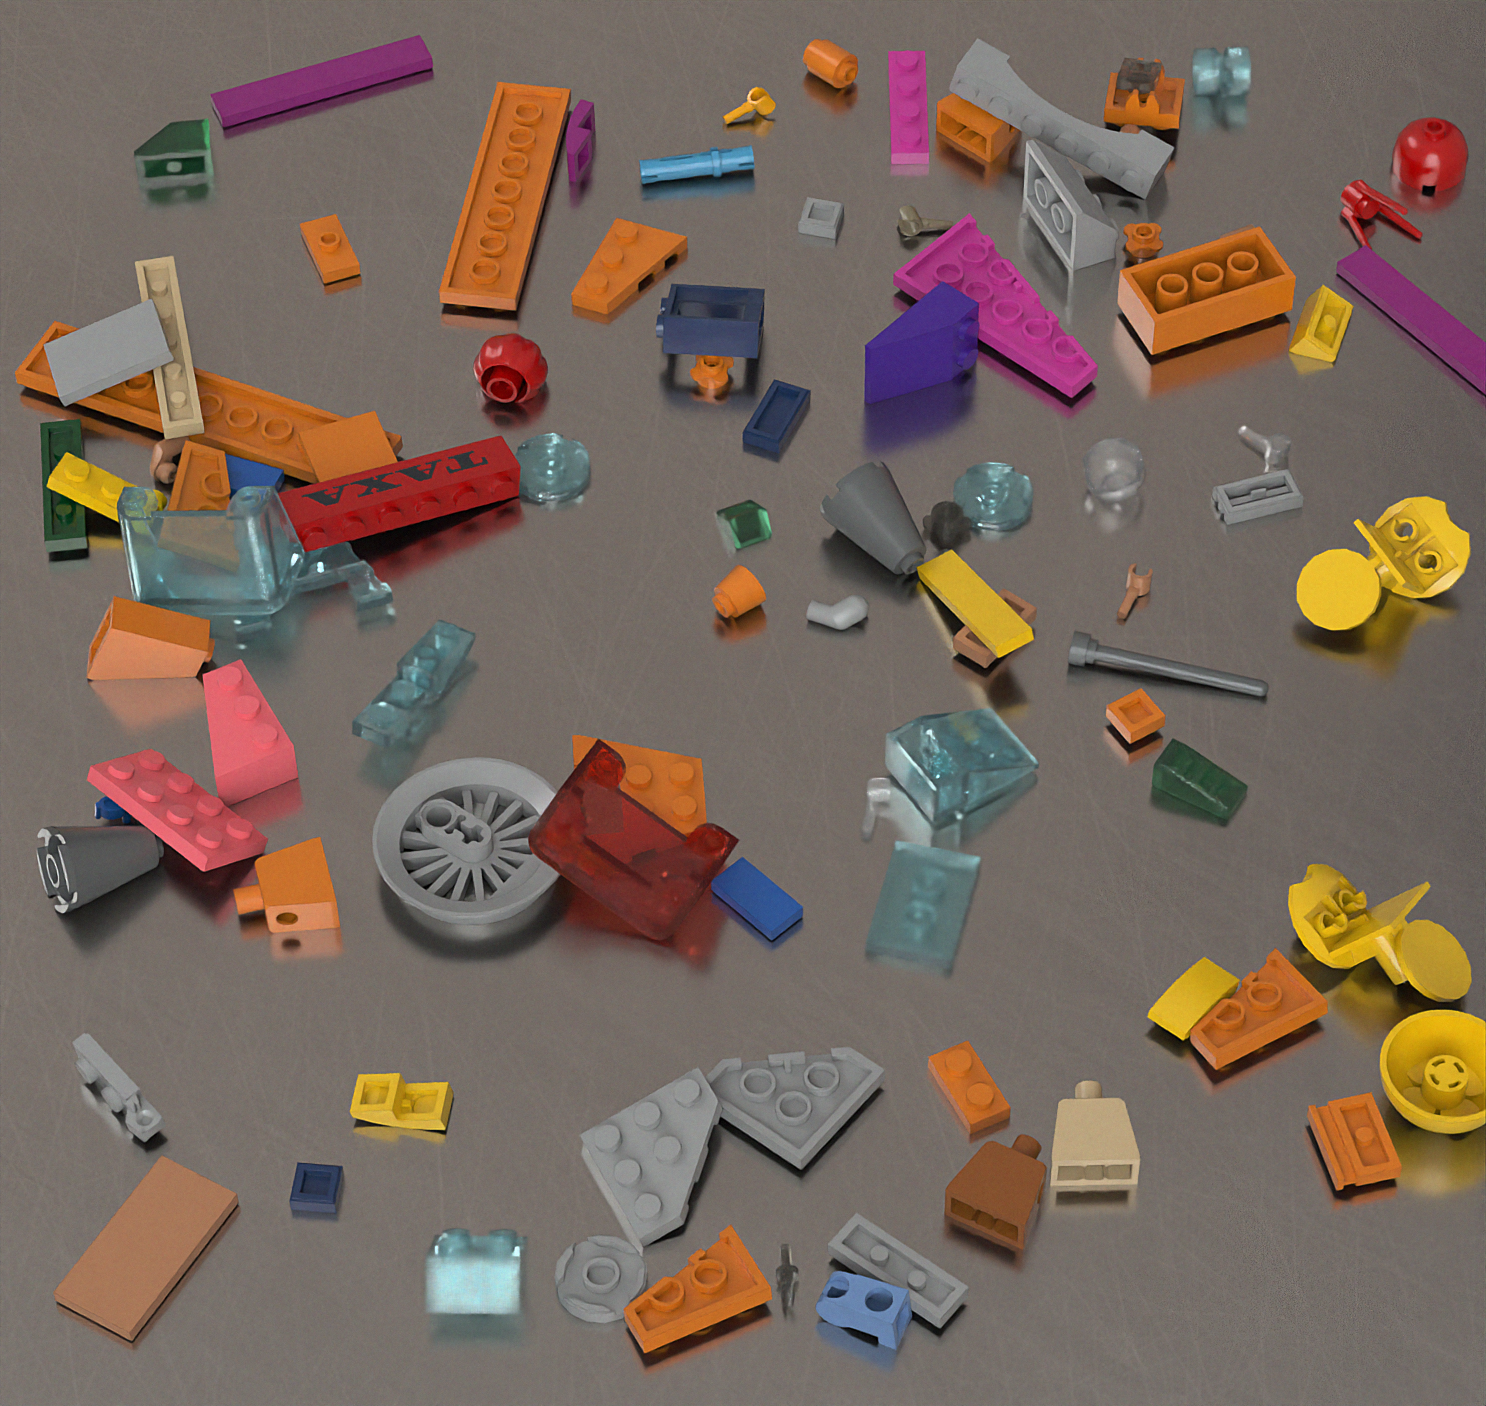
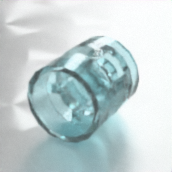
[1192,46,1251,97]

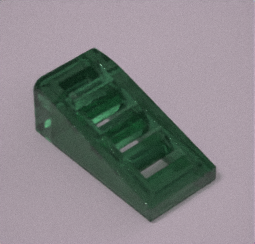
[1152,738,1248,820]

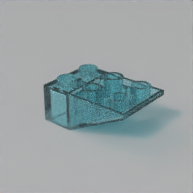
[885,708,1039,822]

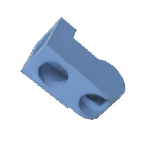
[815,1271,912,1350]

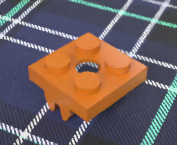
[1103,57,1185,130]

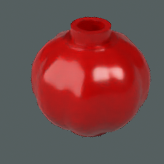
[473,333,548,403]

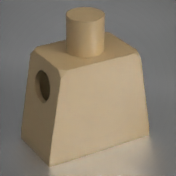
[1050,1081,1140,1186]

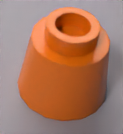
[712,565,766,617]

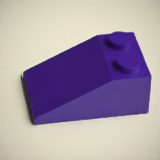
[864,281,980,404]

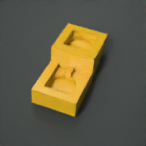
[1147,957,1240,1041]
[349,1073,454,1130]

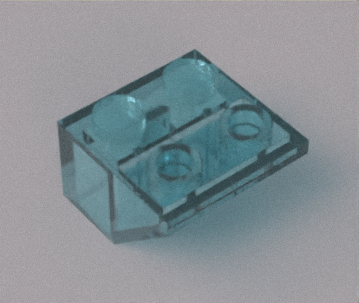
[426,1228,528,1314]

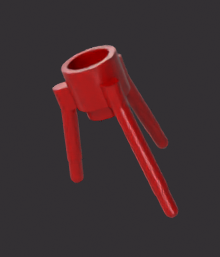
[1340,179,1423,250]

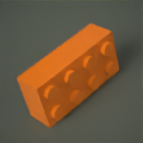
[1117,226,1296,355]

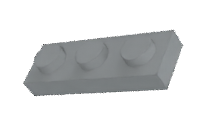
[828,1213,969,1328]

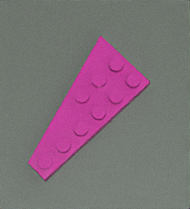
[893,213,1098,398]

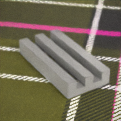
[1212,469,1304,525]

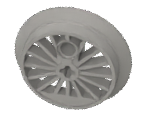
[372,757,573,925]

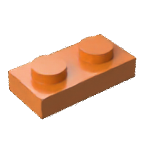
[928,1041,1011,1134]

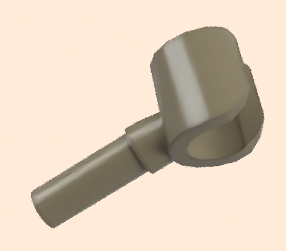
[897,205,953,236]

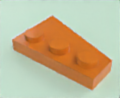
[571,218,688,315]
[158,440,241,568]
[1190,948,1328,1070]
[623,1225,772,1353]

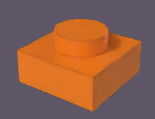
[1106,688,1166,744]

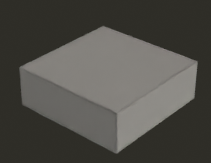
[798,197,844,239]

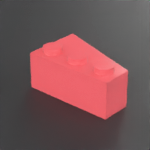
[202,659,298,807]

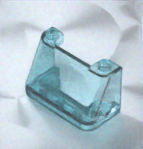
[116,486,306,615]

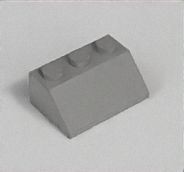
[1023,140,1119,271]

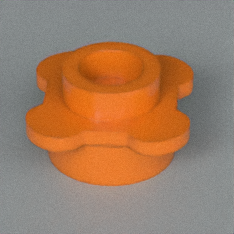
[1123,223,1163,258]
[690,355,734,389]

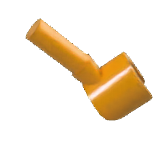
[722,87,776,124]

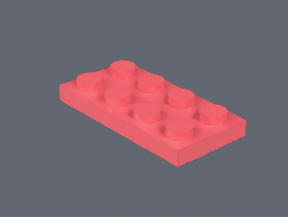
[86,749,268,872]

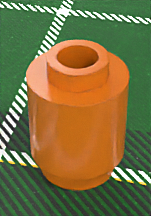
[803,39,858,88]

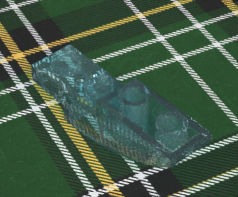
[352,619,476,749]

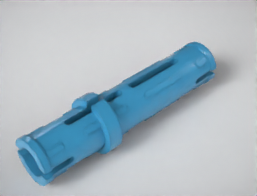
[639,145,755,184]

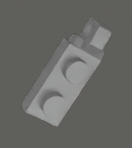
[72,1033,166,1142]

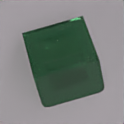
[715,499,772,548]

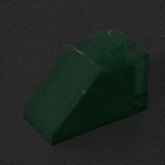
[134,119,214,184]

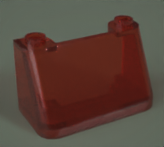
[528,738,740,940]

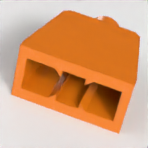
[936,93,1020,163]
[233,837,340,933]

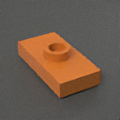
[300,214,361,284]

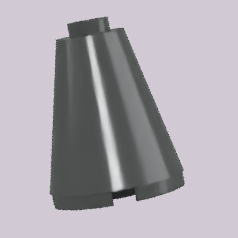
[819,462,927,575]
[37,825,164,913]

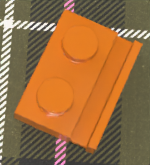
[1307,1092,1402,1191]

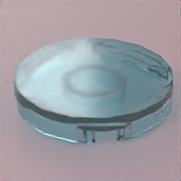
[514,433,591,502]
[953,462,1034,531]

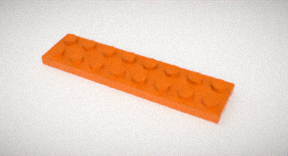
[439,82,571,310]

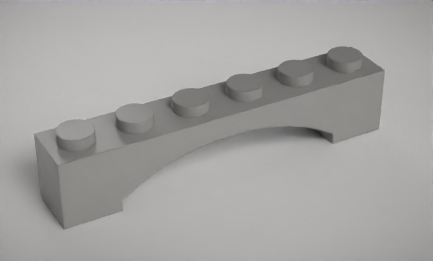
[949,38,1174,200]

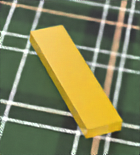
[917,549,1034,658]

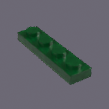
[40,419,88,552]

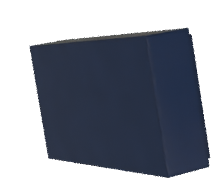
[742,379,811,453]

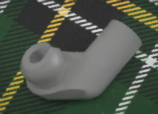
[806,595,869,630]

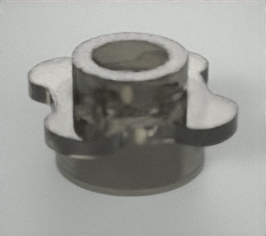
[923,501,972,542]

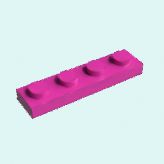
[888,50,929,164]

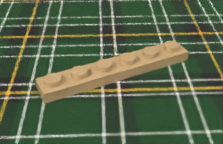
[135,256,205,439]

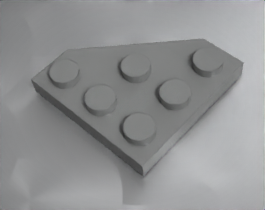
[705,1047,885,1170]
[579,1067,722,1247]

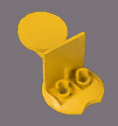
[1296,496,1471,631]
[1288,864,1472,1002]

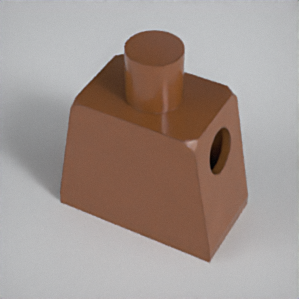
[944,1134,1047,1250]

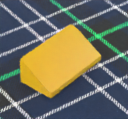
[1289,285,1354,362]

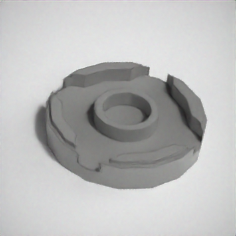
[554,1234,648,1323]

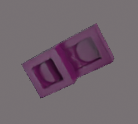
[566,99,596,182]

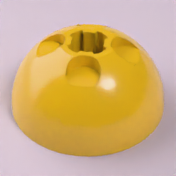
[1379,1010,1486,1134]

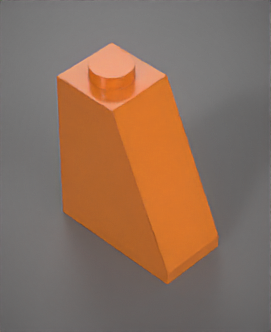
[86,596,215,680]

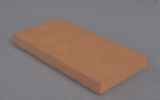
[53,1155,239,1341]

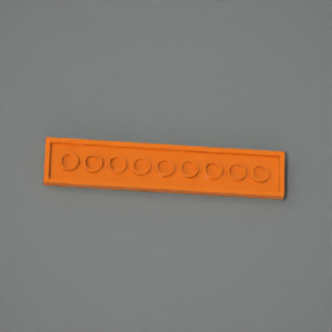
[15,321,403,484]

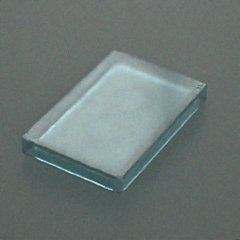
[865,840,981,969]

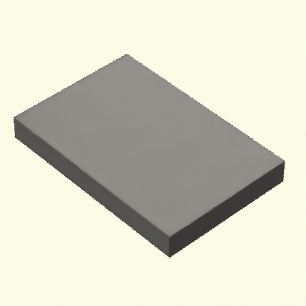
[44,299,174,407]

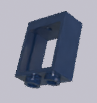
[656,284,765,358]

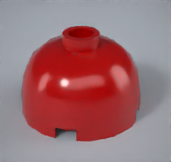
[1392,117,1469,191]

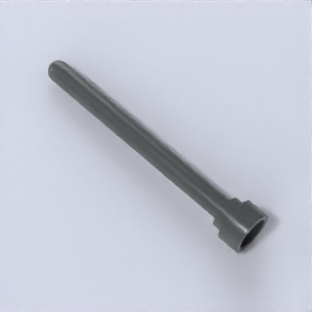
[1068,631,1269,697]

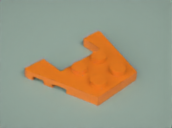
[572,735,708,878]

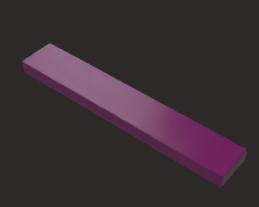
[210,35,433,127]
[1336,245,1486,394]

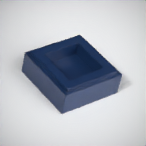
[289,1162,344,1214]

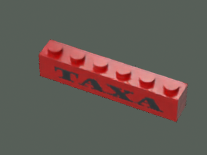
[275,435,521,556]

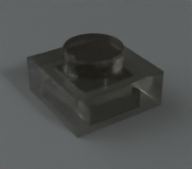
[1117,58,1162,95]

